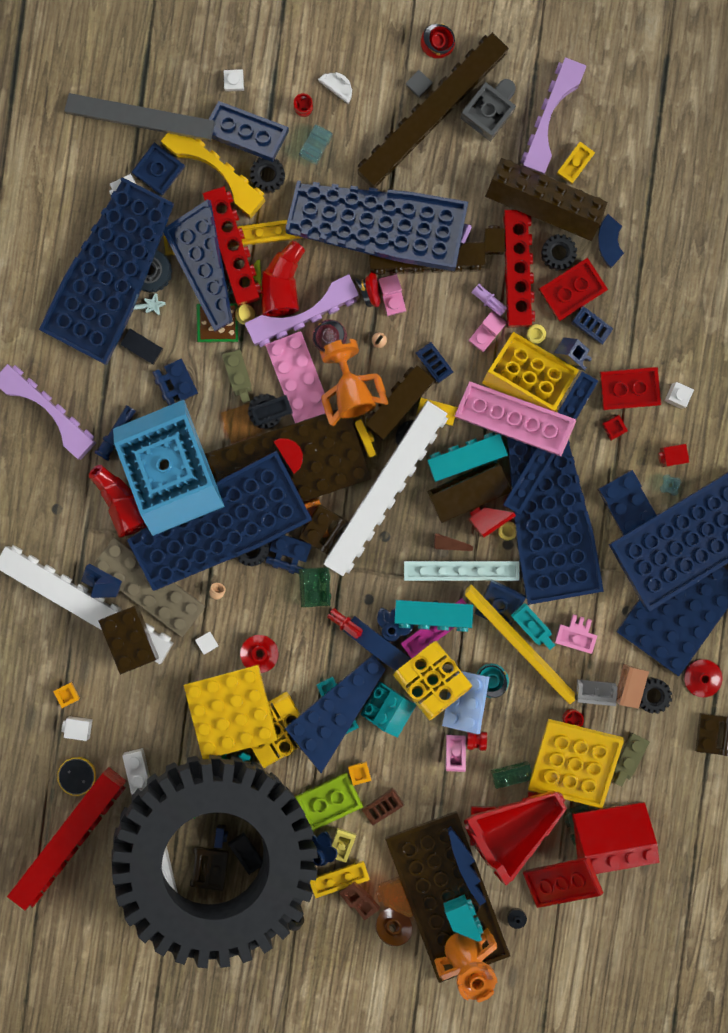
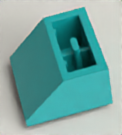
[360,681,417,738]
[443,894,484,942]

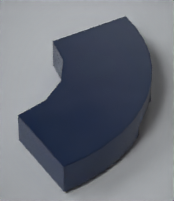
[598,214,624,269]

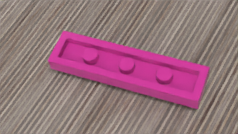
[401,598,474,658]

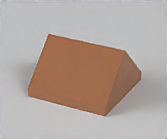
[616,664,649,709]

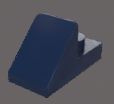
[81,564,122,598]

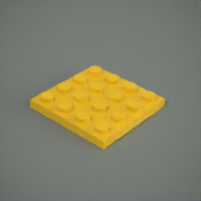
[184,665,278,760]
[528,719,624,809]

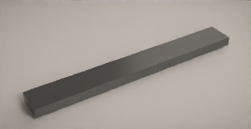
[64,93,215,141]

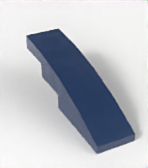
[448,826,486,906]

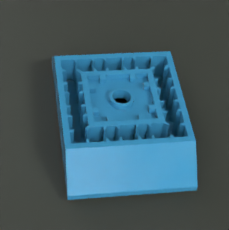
[113,400,225,536]

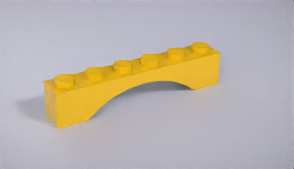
[161,133,266,219]

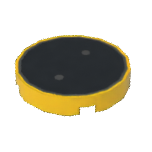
[58,757,96,796]

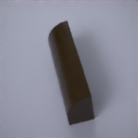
[427,460,511,523]

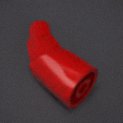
[262,240,305,317]
[89,465,147,537]

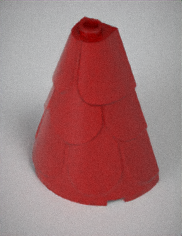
[464,791,567,885]

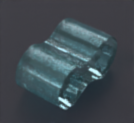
[299,124,333,165]

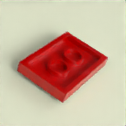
[538,258,608,321]
[599,367,661,411]

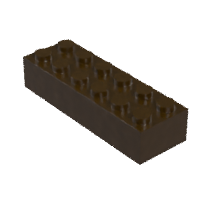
[485,158,608,241]

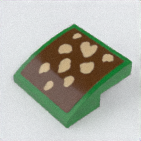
[196,303,238,343]

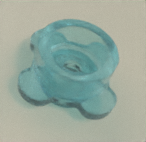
[660,474,681,496]

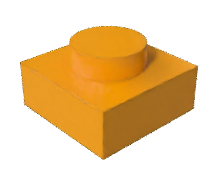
[53,682,80,708]
[348,761,372,786]

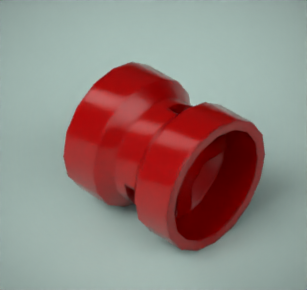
[293,93,313,117]
[562,709,584,727]
[466,731,487,751]

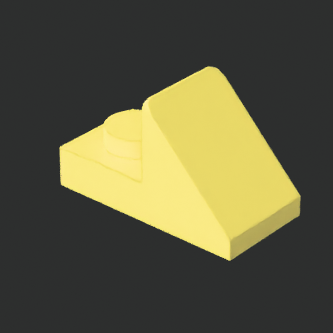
[332,828,356,863]

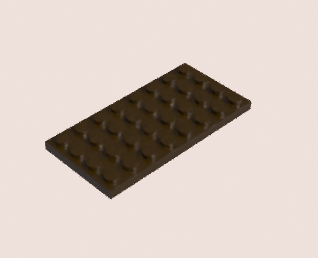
[205,409,371,502]
[385,811,510,983]

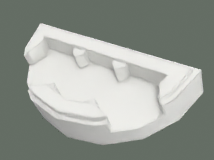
[318,72,352,104]

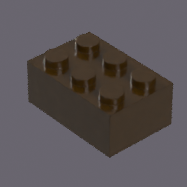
[98,604,159,675]

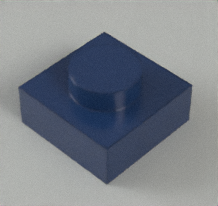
[214,824,228,848]

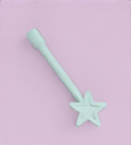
[134,293,166,315]

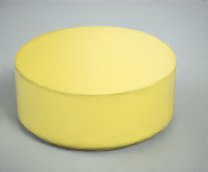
[235,304,255,325]
[526,324,546,344]
[498,521,516,540]

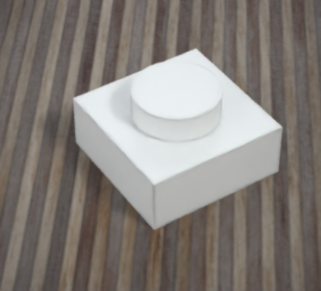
[224,70,244,91]

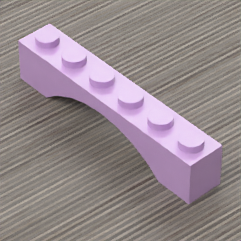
[520,57,586,175]
[245,275,359,347]
[0,364,96,460]

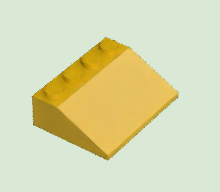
[482,332,579,412]

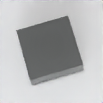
[406,70,433,98]

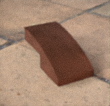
[339,882,380,921]

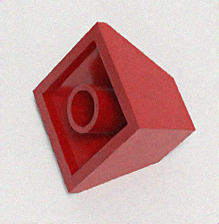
[468,507,516,538]

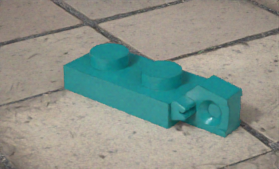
[511,603,555,650]

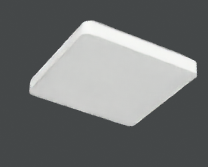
[195,632,218,655]

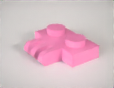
[554,614,597,654]

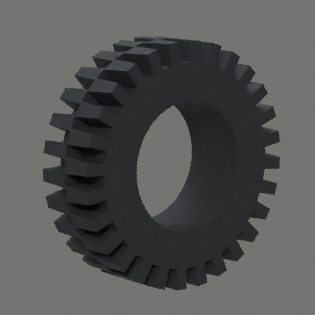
[112,755,318,968]

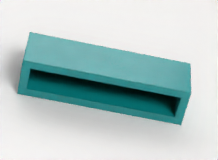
[427,432,508,482]
[395,600,474,632]

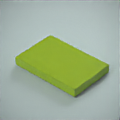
[295,772,363,831]

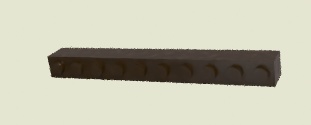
[357,32,509,188]

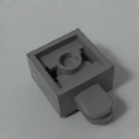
[460,79,516,142]

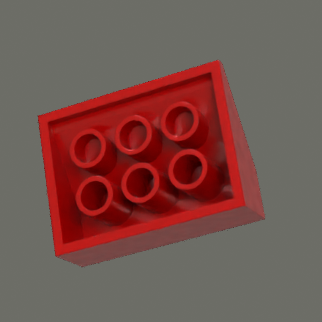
[572,802,660,874]

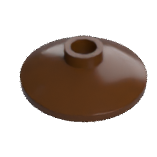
[375,908,412,947]

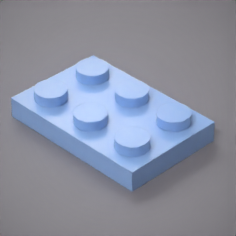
[442,669,489,734]

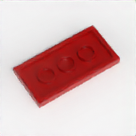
[523,857,603,908]

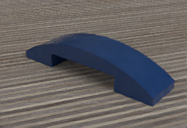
[343,616,412,671]

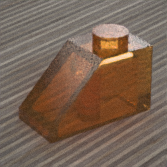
[376,876,413,917]

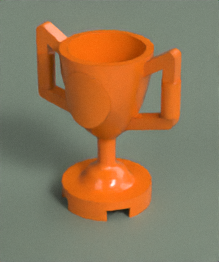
[320,339,388,426]
[434,928,498,1003]

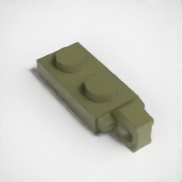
[222,349,252,404]
[613,733,650,787]

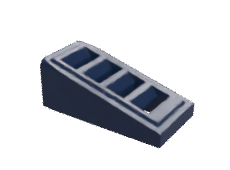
[571,306,613,345]
[416,342,454,384]

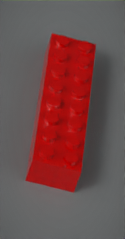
[7,767,127,911]

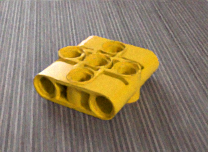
[393,641,473,721]
[251,691,300,768]

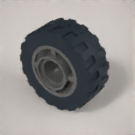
[141,250,172,293]

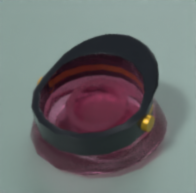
[312,320,347,352]

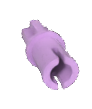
[472,284,507,316]

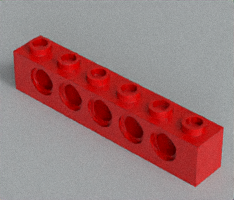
[202,186,262,307]
[503,210,535,328]

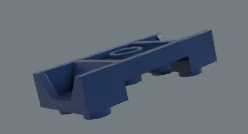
[597,470,656,535]

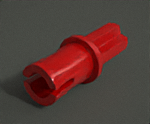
[327,608,363,639]

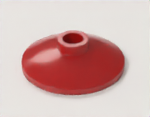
[240,635,279,673]
[684,659,723,698]

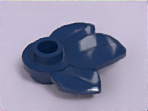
[377,607,414,642]
[312,831,338,866]

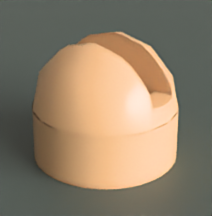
[372,332,387,348]
[209,583,226,600]

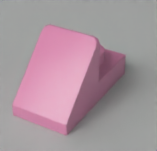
[378,274,406,316]
[468,311,507,352]
[445,735,466,772]

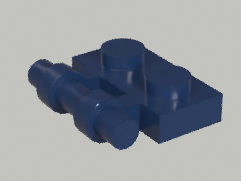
[152,358,199,406]
[266,535,312,575]

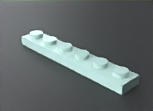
[404,561,519,581]

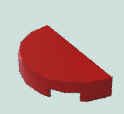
[274,438,303,474]

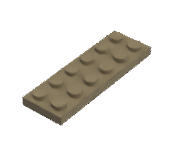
[93,538,206,637]

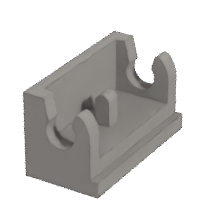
[575,679,617,706]

